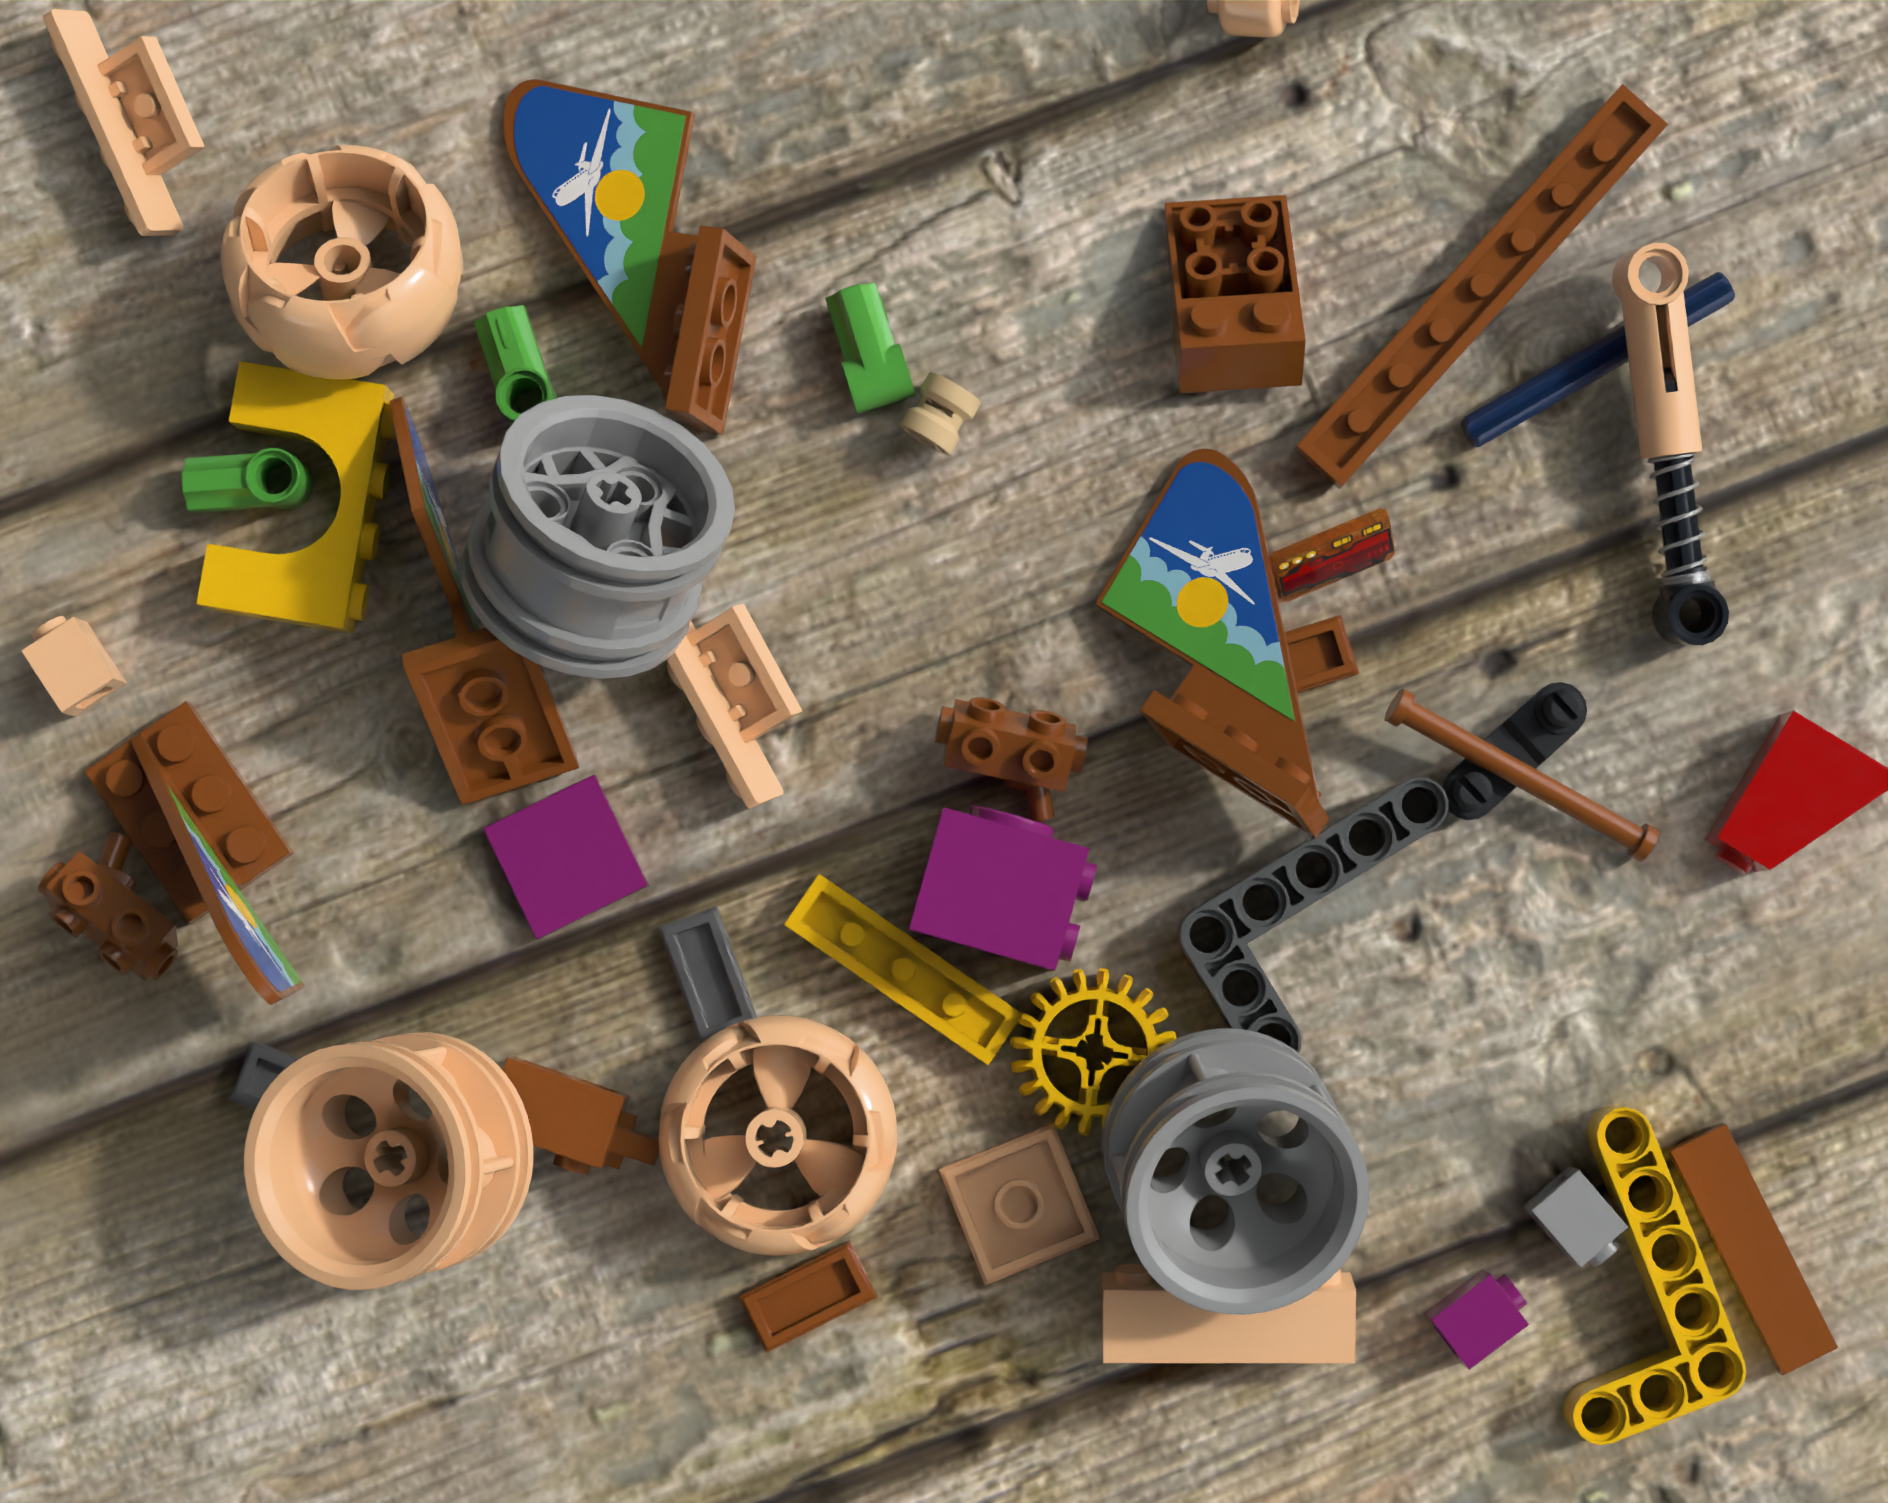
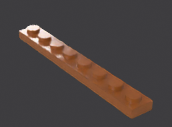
[1294,84,1668,489]

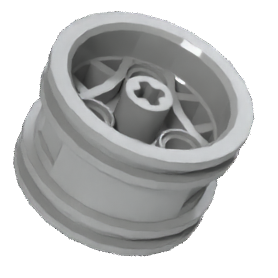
[460,395,735,679]

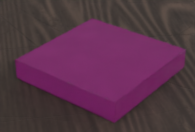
[483,774,650,940]

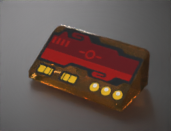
[1270,508,1395,601]

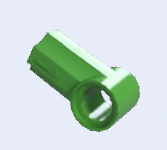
[825,282,916,414]
[474,305,558,425]
[181,447,314,513]

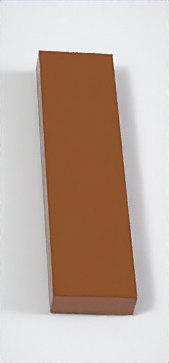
[1667,1123,1838,1375]

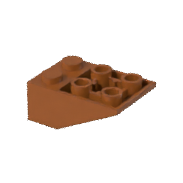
[1165,195,1306,393]

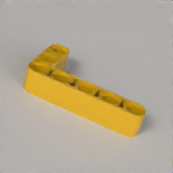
[1563,1105,1746,1445]

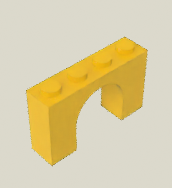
[197,361,396,634]

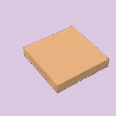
[939,1123,1100,1285]

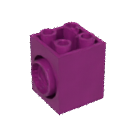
[909,805,1097,971]

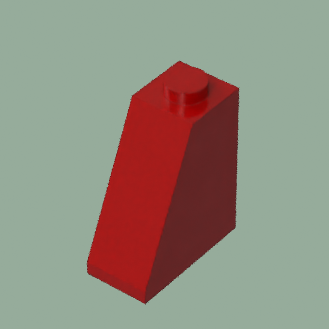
[1704,710,1888,875]

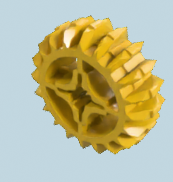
[1010,968,1177,1136]

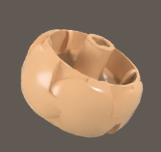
[220,145,463,379]
[658,1015,897,1256]

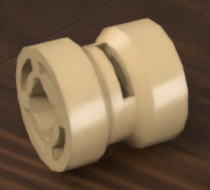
[898,372,982,456]

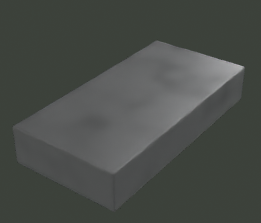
[658,906,758,1044]

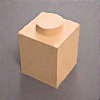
[21,616,127,717]

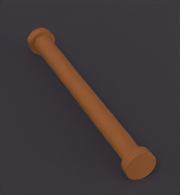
[1384,688,1659,862]

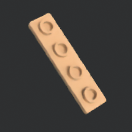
[43,9,205,236]
[666,604,802,809]

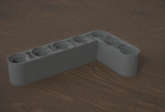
[1177,777,1448,1053]

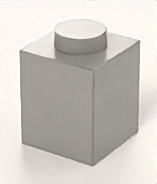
[1522,1166,1628,1268]

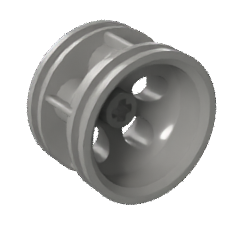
[1102,1028,1369,1315]

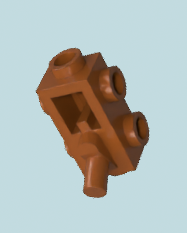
[935,697,1088,822]
[38,832,178,981]

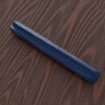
[1461,272,1735,447]

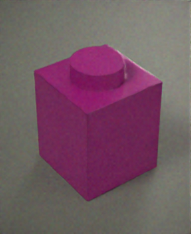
[1423,1269,1529,1370]

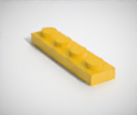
[784,874,1021,1065]

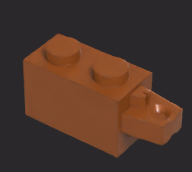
[503,1056,659,1175]

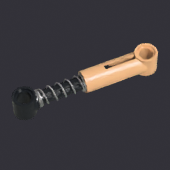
[1612,242,1729,646]

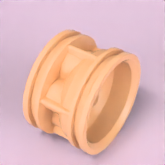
[244,1032,533,1290]

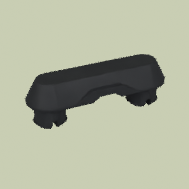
[1442,682,1587,820]

